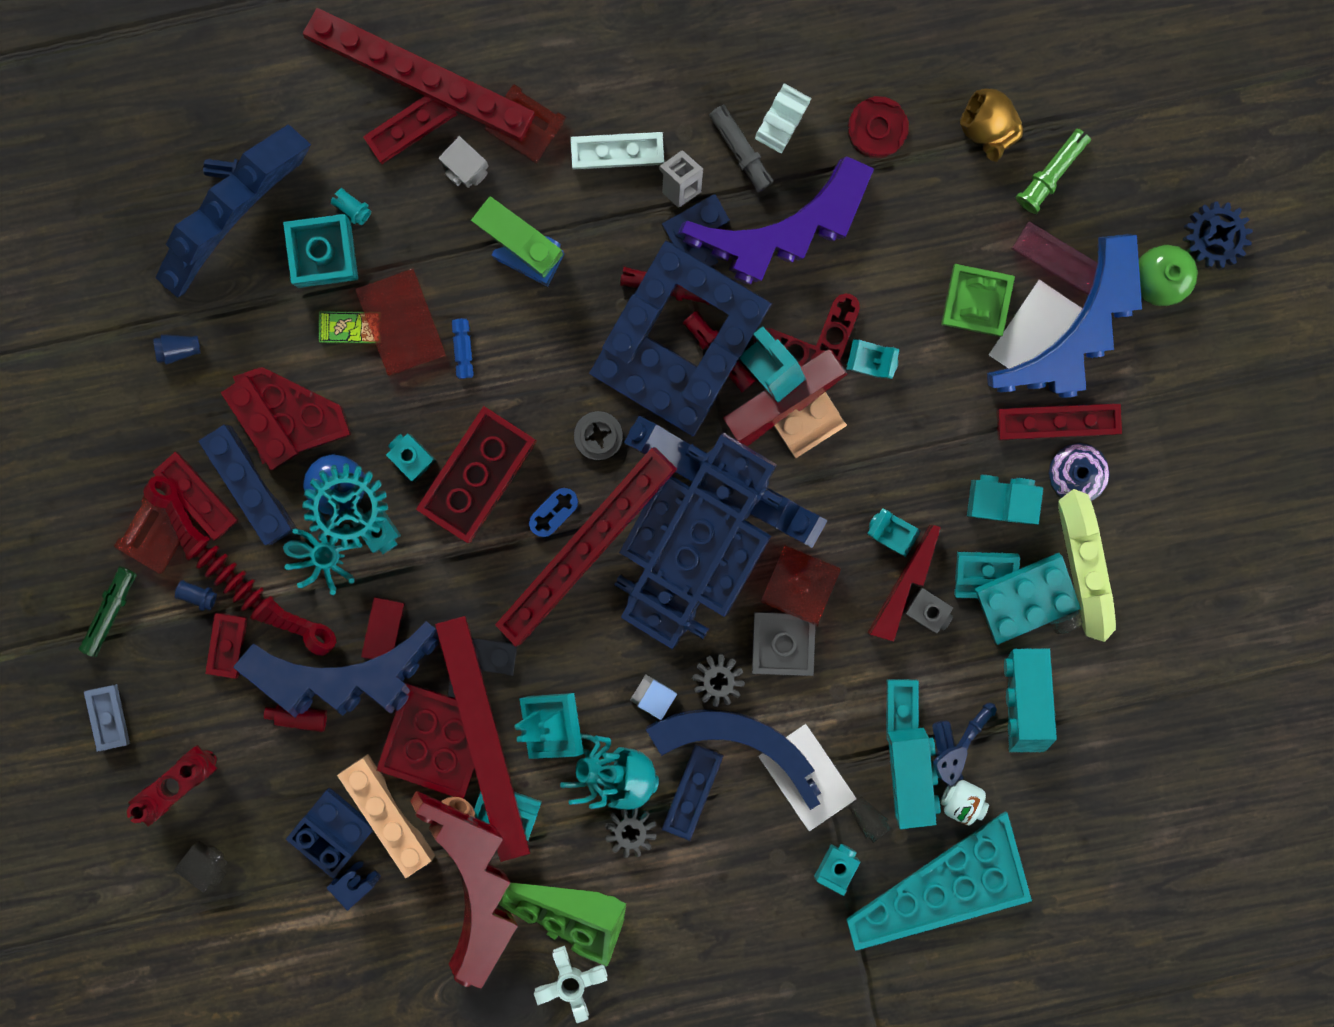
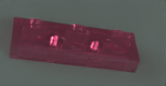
[1011,222,1097,295]

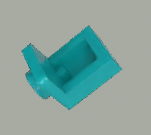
[847,340,899,379]
[868,508,921,557]

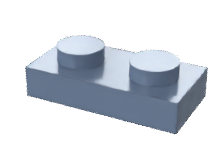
[84,684,130,752]

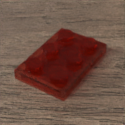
[355,269,446,376]

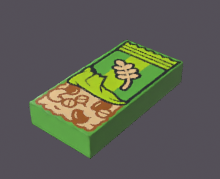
[319,312,382,344]

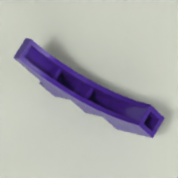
[677,156,874,285]

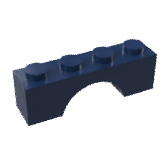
[198,424,297,546]

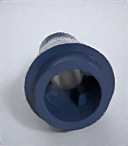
[153,334,201,365]

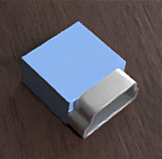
[630,675,677,720]

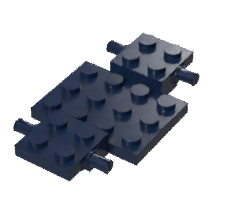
[614,433,783,649]

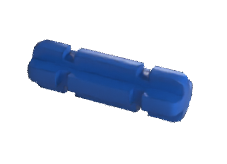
[452,318,473,379]

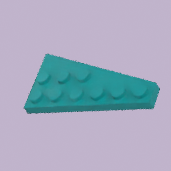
[846,811,1032,951]

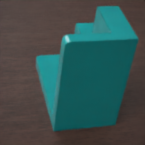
[740,326,806,403]

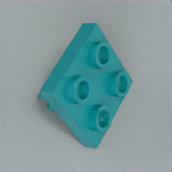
[515,693,584,759]

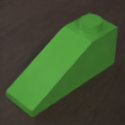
[471,196,563,278]

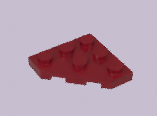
[233,367,351,464]

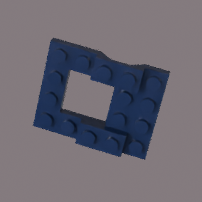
[589,241,773,436]

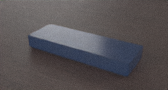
[662,743,724,841]

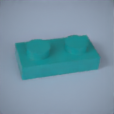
[886,679,919,741]

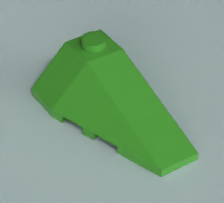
[498,882,626,966]

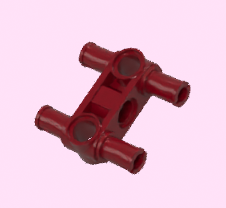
[127,745,218,827]

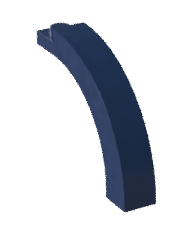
[646,709,822,810]

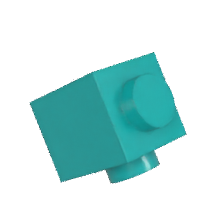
[386,433,437,482]

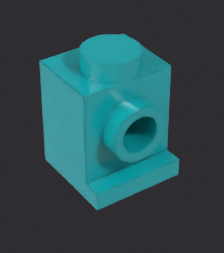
[351,510,401,555]
[814,844,860,896]

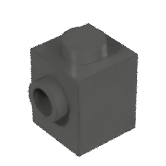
[903,587,953,633]

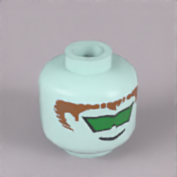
[941,780,989,825]

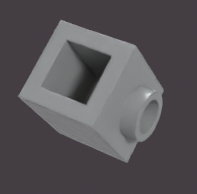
[438,136,489,188]

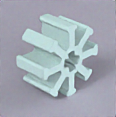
[755,83,811,154]

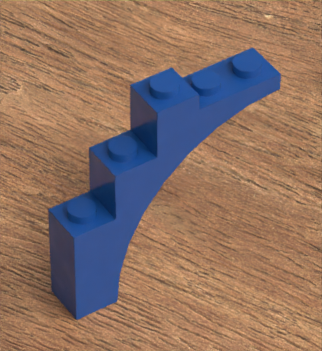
[987,234,1142,398]

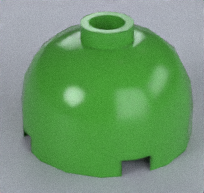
[1139,245,1198,306]

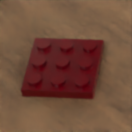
[376,682,494,799]

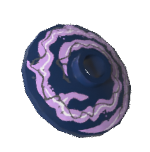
[1049,443,1110,501]

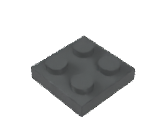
[752,612,816,676]

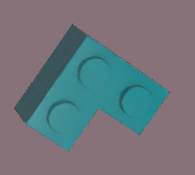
[967,475,1043,524]

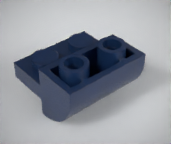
[286,788,373,878]

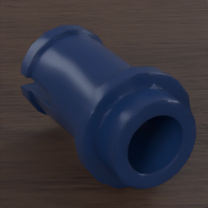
[174,580,217,611]

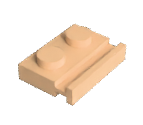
[774,392,847,459]

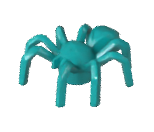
[283,520,362,595]
[560,733,624,809]

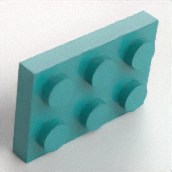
[975,553,1081,645]

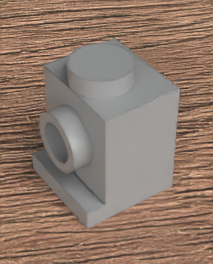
[659,150,703,208]

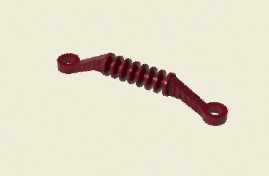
[143,476,336,656]

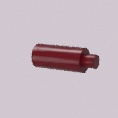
[264,704,327,732]

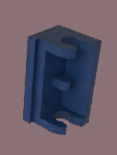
[327,861,381,911]

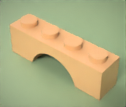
[337,754,435,878]

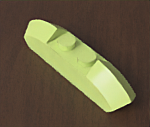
[1058,489,1116,642]

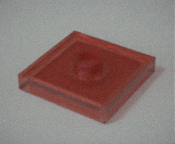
[761,545,841,626]

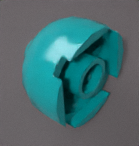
[604,747,659,810]

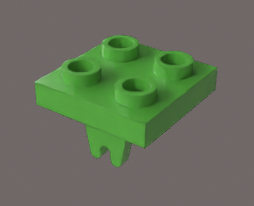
[941,264,1015,337]

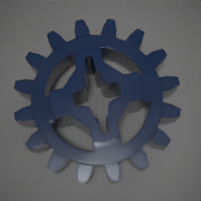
[1183,201,1253,269]

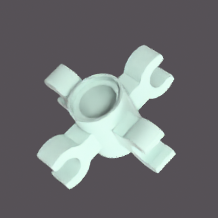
[534,946,608,1023]

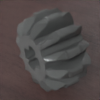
[693,654,745,707]
[605,808,657,858]

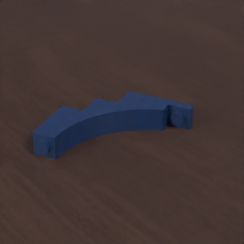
[624,416,827,548]

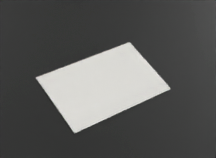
[989,280,1082,368]
[758,724,856,831]

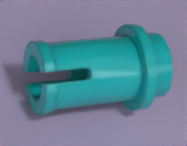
[331,188,371,225]

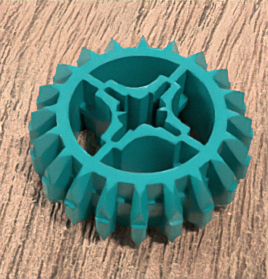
[302,463,388,548]

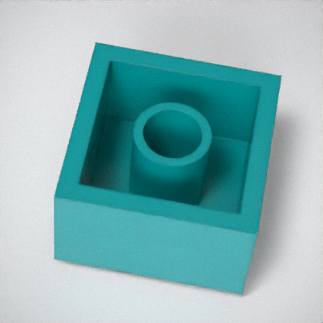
[283,214,358,288]

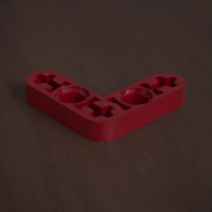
[753,293,860,367]

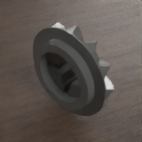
[574,411,623,460]

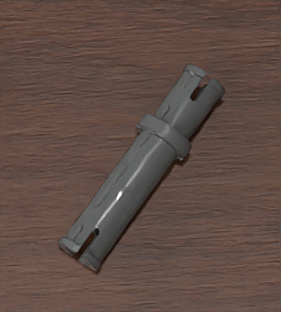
[708,105,774,192]

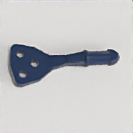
[933,703,997,786]

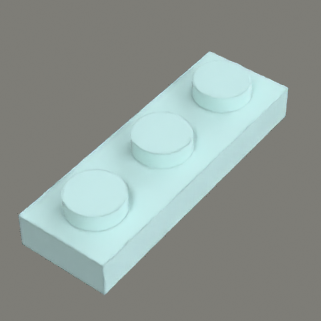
[571,132,664,170]

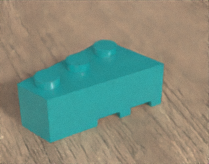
[1004,649,1057,752]

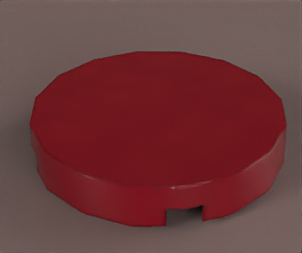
[848,96,909,158]

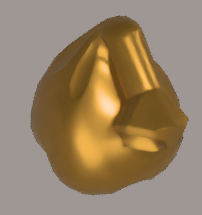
[960,89,1023,162]

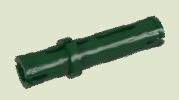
[79,566,137,657]

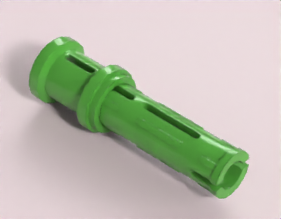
[1016,129,1091,214]

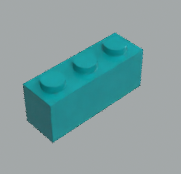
[888,728,941,829]

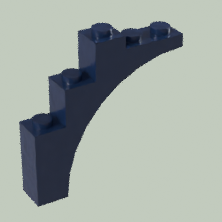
[155,124,311,298]
[233,621,439,718]

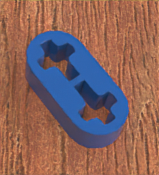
[529,488,579,537]

